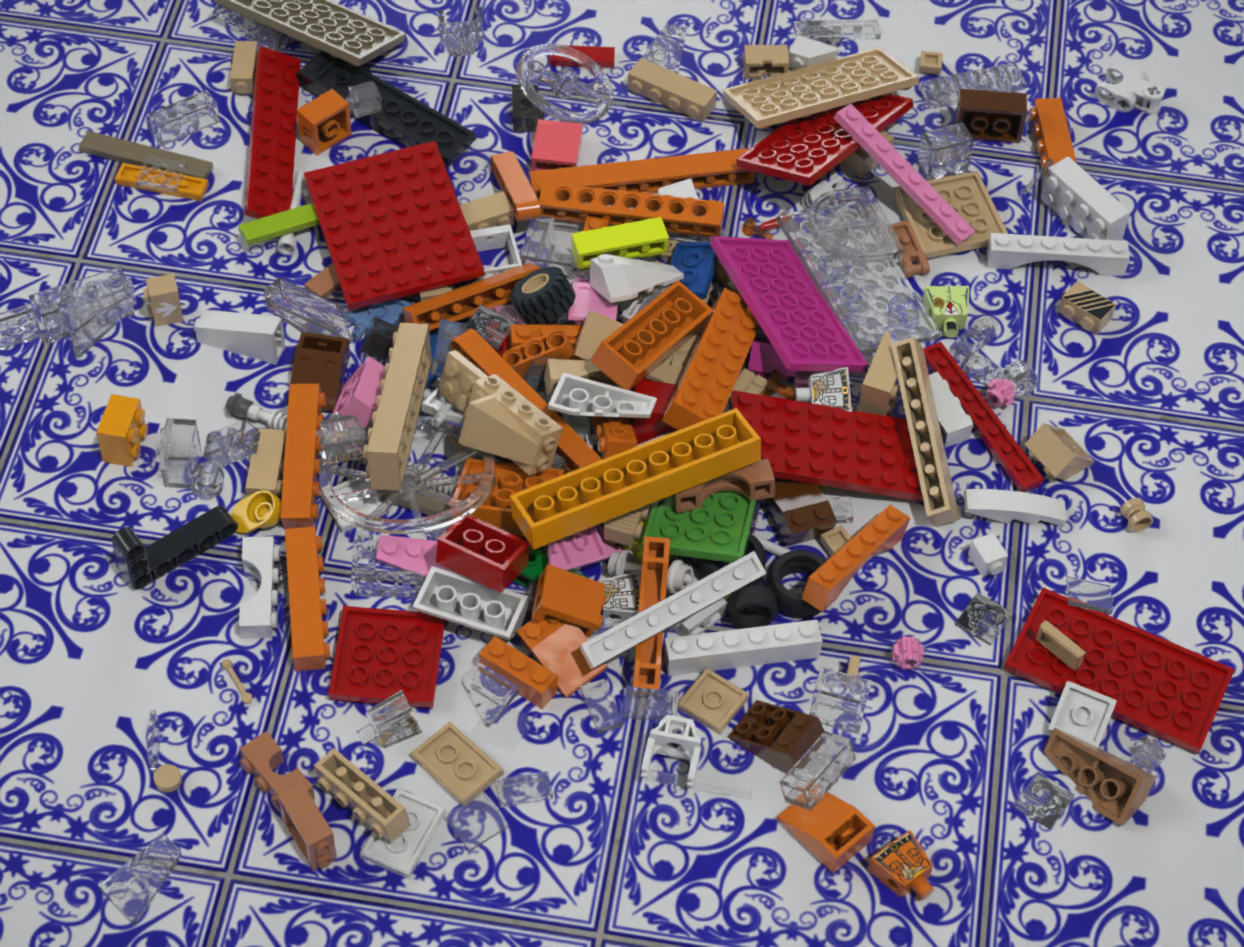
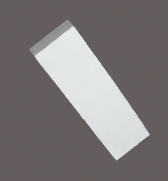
[964,489,1067,526]

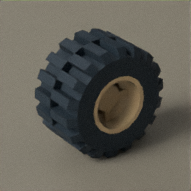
[510,266,576,325]

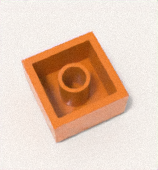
[297,89,352,156]

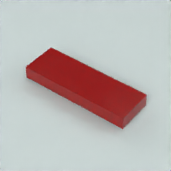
[549,45,615,68]

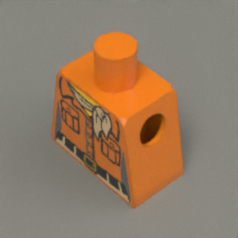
[867,830,934,900]

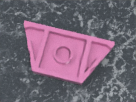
[548,524,625,571]

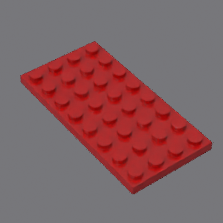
[736,94,914,186]
[731,390,923,501]
[1004,587,1235,754]

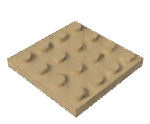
[893,171,1008,258]

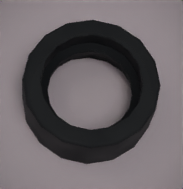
[727,586,778,629]

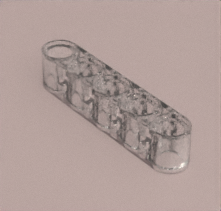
[919,63,1026,109]

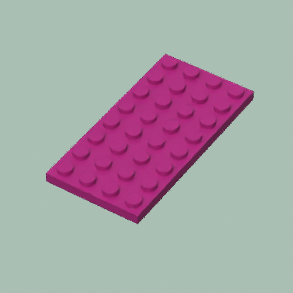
[709,236,869,372]

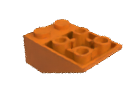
[776,785,875,873]

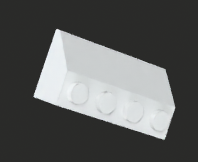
[412,566,528,640]

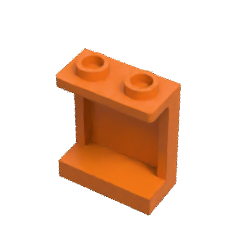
[531,564,606,638]

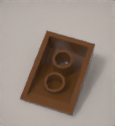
[766,478,837,546]

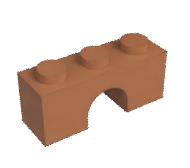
[239,731,315,811]

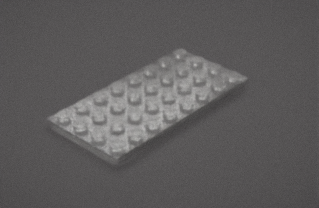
[777,201,941,355]

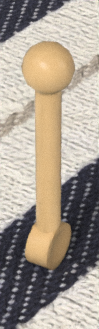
[222,659,252,704]

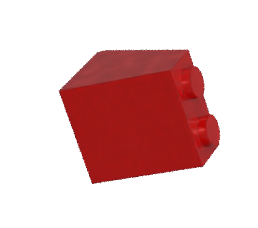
[629,379,678,445]

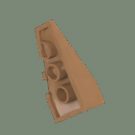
[1044,728,1156,826]

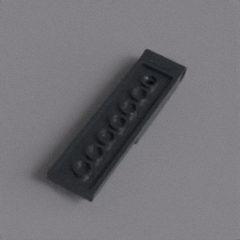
[296,50,476,165]

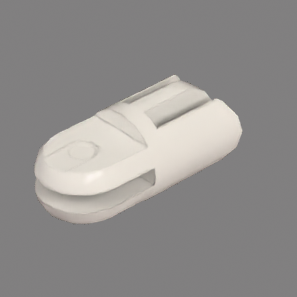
[801,175,847,210]

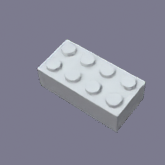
[1041,156,1130,241]

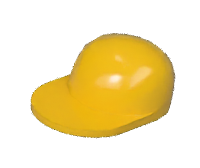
[231,490,281,534]

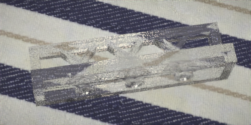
[213,4,295,52]

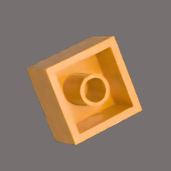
[96,394,148,467]

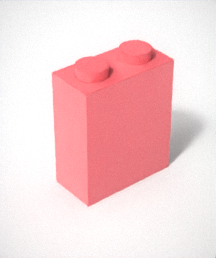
[531,119,582,171]

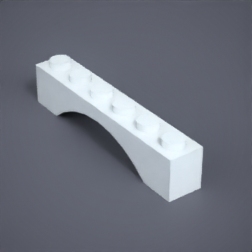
[986,233,1130,276]

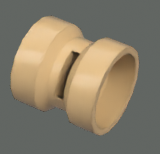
[1120,498,1153,532]

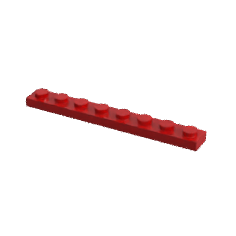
[923,341,1044,492]

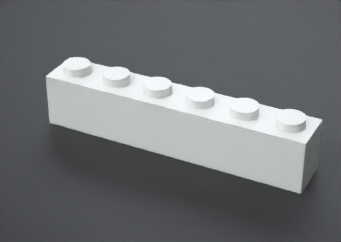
[663,620,823,676]

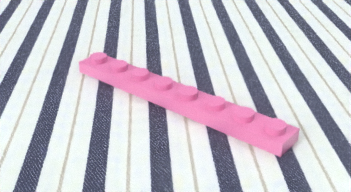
[833,104,975,246]

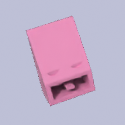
[568,278,620,324]

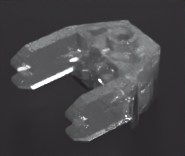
[437,7,483,57]

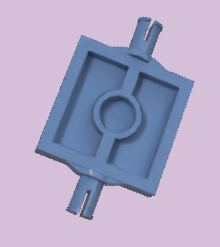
[345,298,411,341]

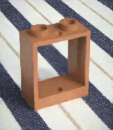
[278,783,337,871]

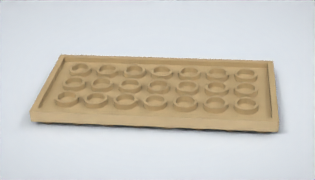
[723,47,919,129]

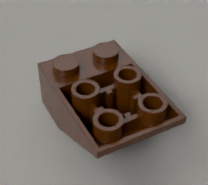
[287,332,350,412]
[728,700,828,777]

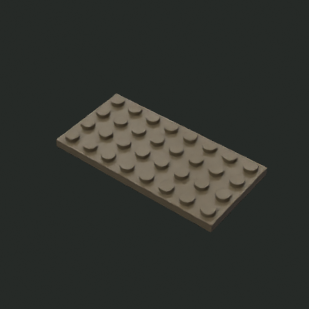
[213,0,406,66]

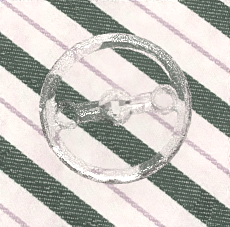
[516,44,614,124]

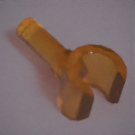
[743,218,774,239]

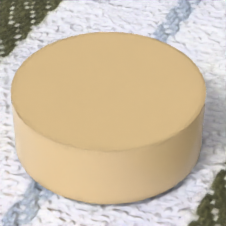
[154,764,182,793]

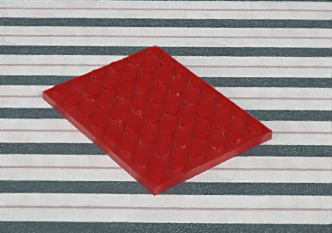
[304,141,485,311]

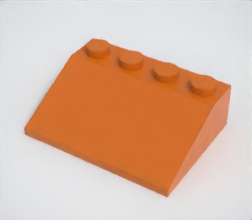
[450,458,564,537]

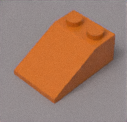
[517,614,608,698]

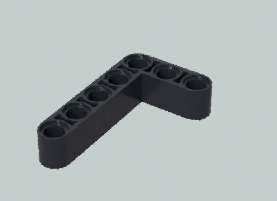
[112,506,238,590]

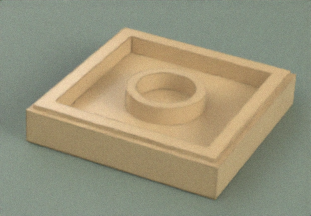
[677,668,750,735]

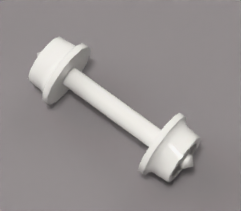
[608,550,694,594]

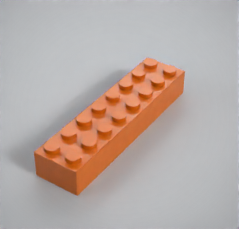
[661,288,760,430]

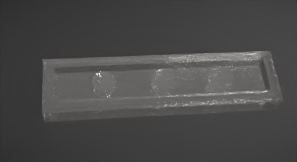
[793,19,881,41]

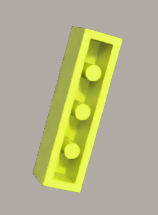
[571,217,669,270]

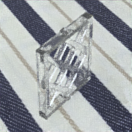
[136,156,187,192]

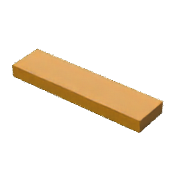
[115,163,209,201]

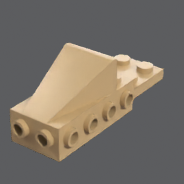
[437,350,563,476]

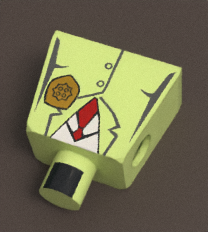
[922,286,969,338]

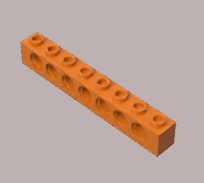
[539,182,724,237]

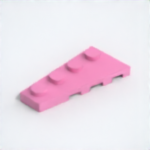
[376,535,466,579]

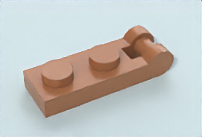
[887,220,930,278]

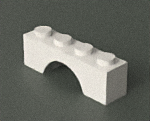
[239,536,280,639]

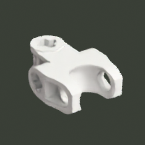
[1094,64,1165,114]

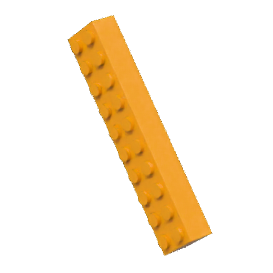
[510,408,761,549]

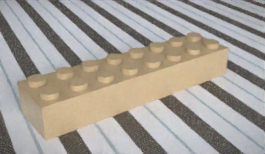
[363,323,432,491]

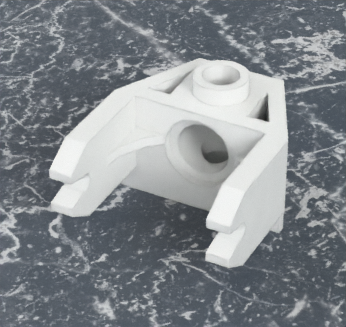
[641,715,701,787]

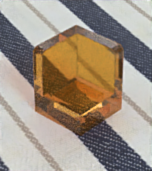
[765,370,795,400]

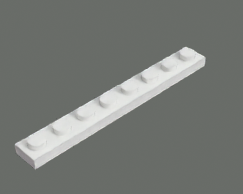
[579,551,767,669]

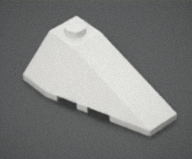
[590,254,684,303]

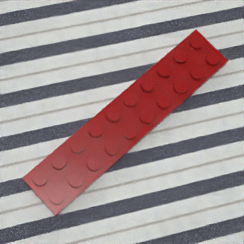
[244,46,301,219]

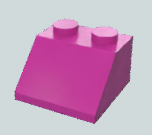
[748,337,796,380]

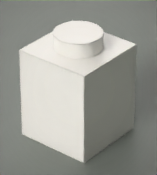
[968,532,1008,577]

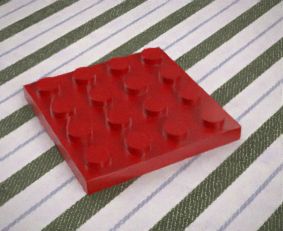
[328,606,446,708]

